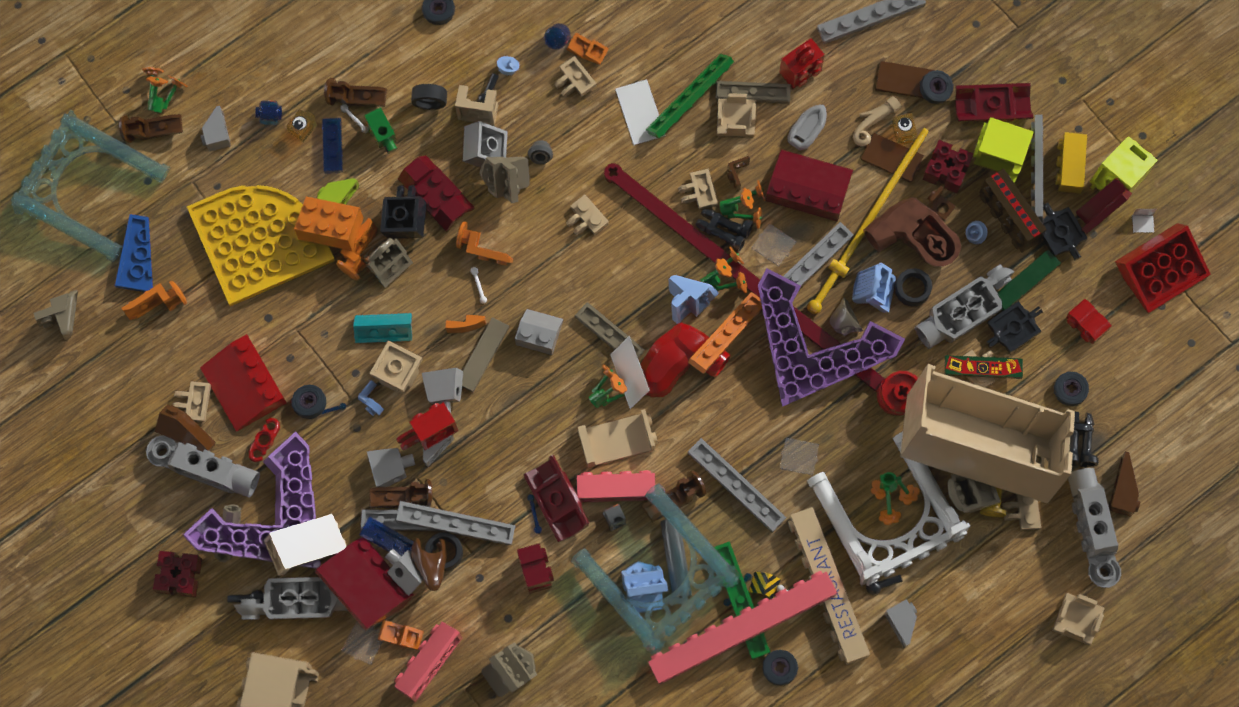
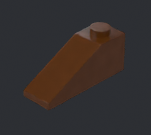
[155,405,216,452]
[1109,451,1140,517]

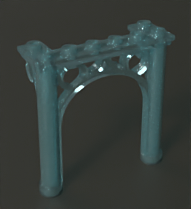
[11,109,170,262]
[571,483,741,654]

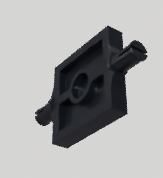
[1043,203,1088,261]
[986,301,1043,354]

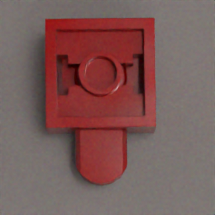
[779,38,825,89]
[396,402,458,451]

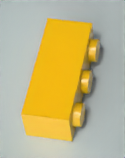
[1055,132,1087,194]

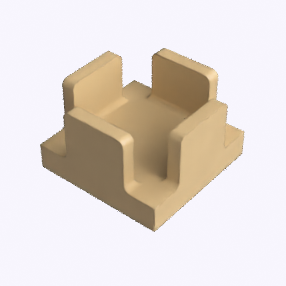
[717,93,756,137]
[370,340,423,392]
[1052,593,1104,645]

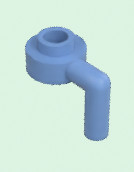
[358,380,384,416]

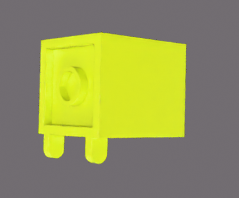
[973,117,1034,183]
[1090,136,1158,193]

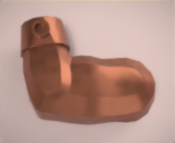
[863,197,961,267]

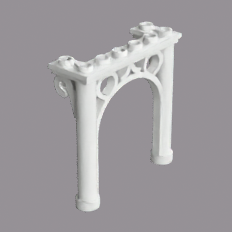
[807,432,970,586]

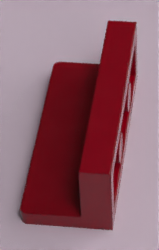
[1076,178,1132,234]

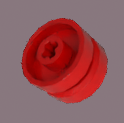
[876,371,918,416]

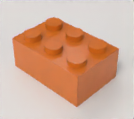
[294,196,364,251]

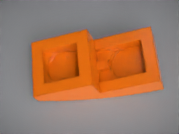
[566,32,609,65]
[445,315,486,333]
[377,620,424,650]

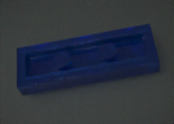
[322,118,343,174]
[359,516,414,556]

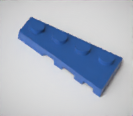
[115,214,153,292]

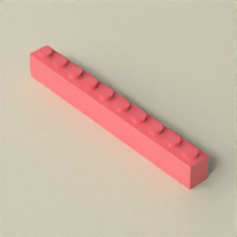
[648,571,838,685]

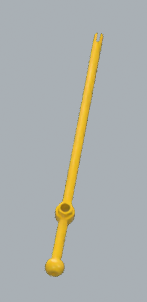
[807,128,928,314]

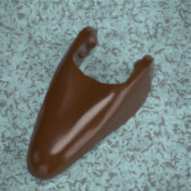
[411,538,447,591]

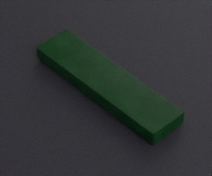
[997,250,1061,311]

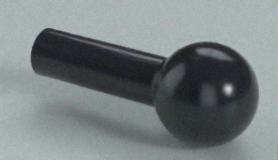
[477,73,499,103]
[866,574,903,595]
[227,589,264,604]

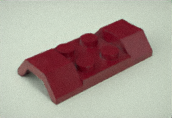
[955,83,1034,122]
[398,155,475,232]
[523,455,589,542]

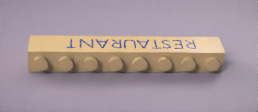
[788,507,870,665]

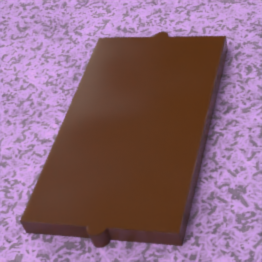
[876,61,935,98]
[861,133,924,183]

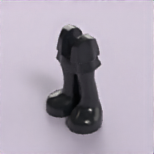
[695,209,754,253]
[1069,411,1099,467]

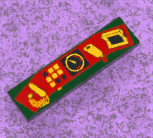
[944,355,1023,379]

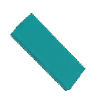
[353,313,413,343]

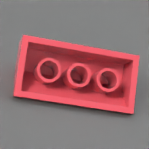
[394,622,462,702]

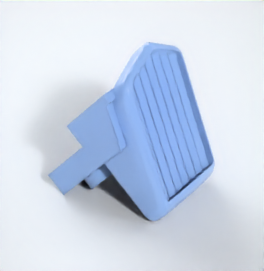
[852,263,896,313]
[668,275,719,324]
[621,561,668,613]

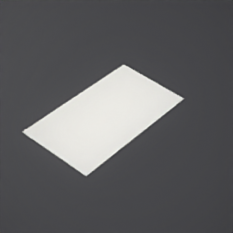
[615,80,666,145]
[610,336,649,409]

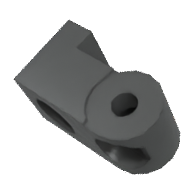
[603,504,627,531]

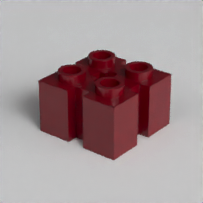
[922,140,974,194]
[517,543,554,594]
[153,550,202,598]

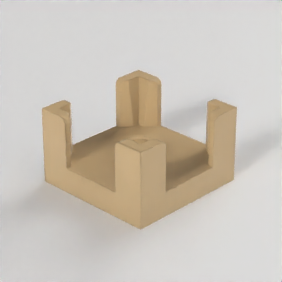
[455,85,498,125]

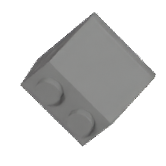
[463,121,507,167]
[515,309,563,355]

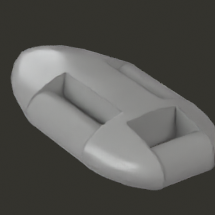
[788,105,827,150]

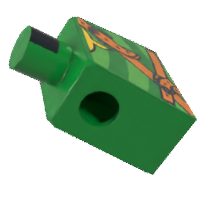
[364,107,398,154]

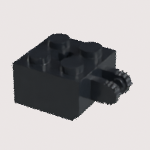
[380,185,426,239]

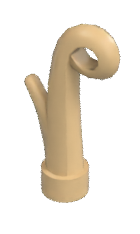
[853,96,902,146]

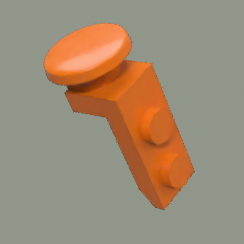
[336,218,378,281]
[456,222,513,266]
[122,281,187,320]

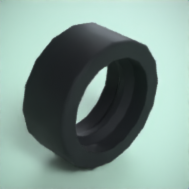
[411,84,447,110]
[895,268,932,307]
[425,532,463,571]

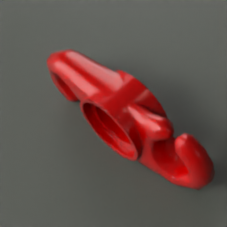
[249,418,280,462]

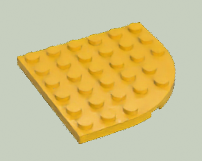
[187,185,335,307]

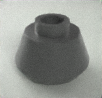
[528,140,553,164]

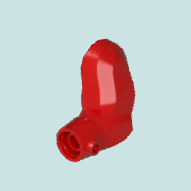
[640,323,731,398]

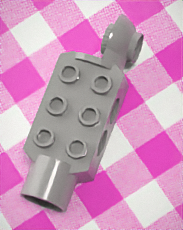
[915,264,1015,349]
[146,435,260,498]
[1068,468,1121,588]
[234,577,348,619]

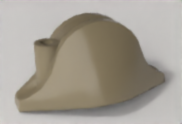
[830,297,863,336]

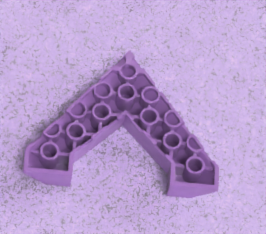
[758,268,905,407]
[183,431,321,569]

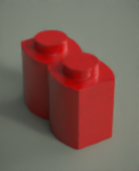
[1066,299,1112,344]

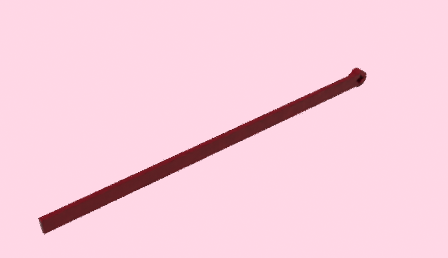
[604,163,885,392]

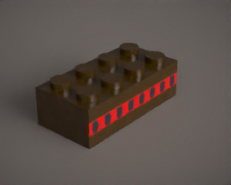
[979,168,1047,253]

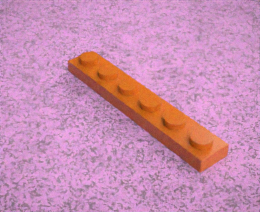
[688,292,762,374]

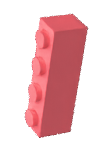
[577,470,656,502]

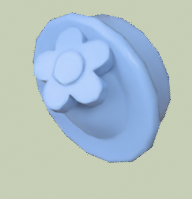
[497,56,519,75]
[965,221,988,244]

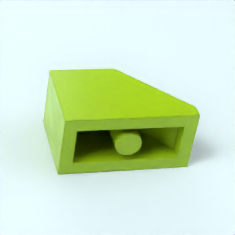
[317,178,360,204]

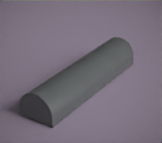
[660,518,692,599]

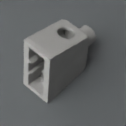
[422,368,463,413]
[367,448,415,487]
[385,549,423,595]

